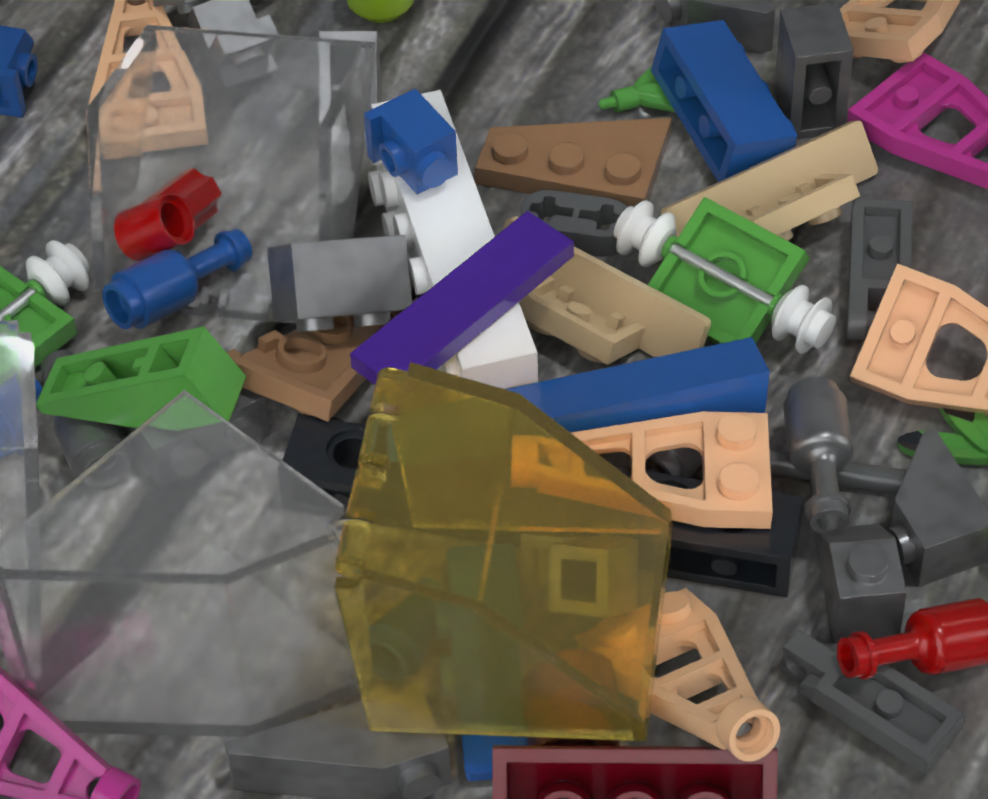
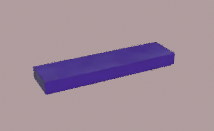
[350,211,574,402]

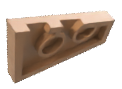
[475,118,672,207]
[226,310,402,421]

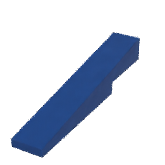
[376,337,770,466]

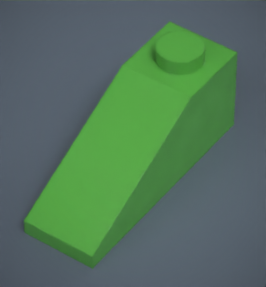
[35,326,246,435]

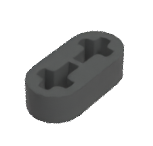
[521,190,627,257]

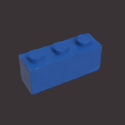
[650,20,798,182]

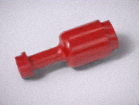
[837,598,988,679]

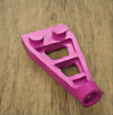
[847,52,988,189]
[0,667,141,799]

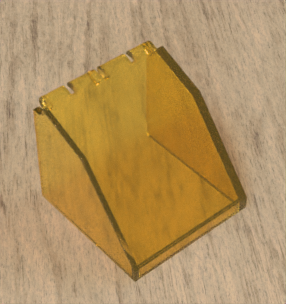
[334,362,673,741]

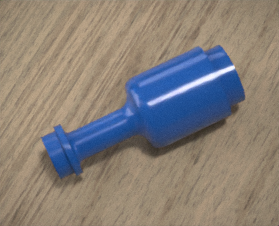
[102,229,253,329]

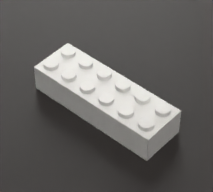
[364,90,538,402]

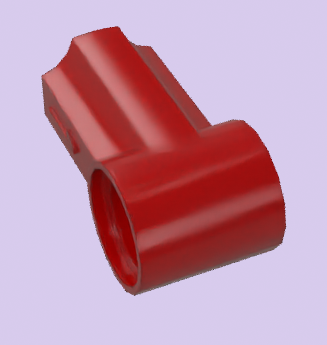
[114,168,222,261]

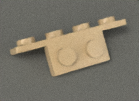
[661,121,878,241]
[503,216,711,365]

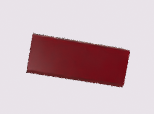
[492,745,778,799]

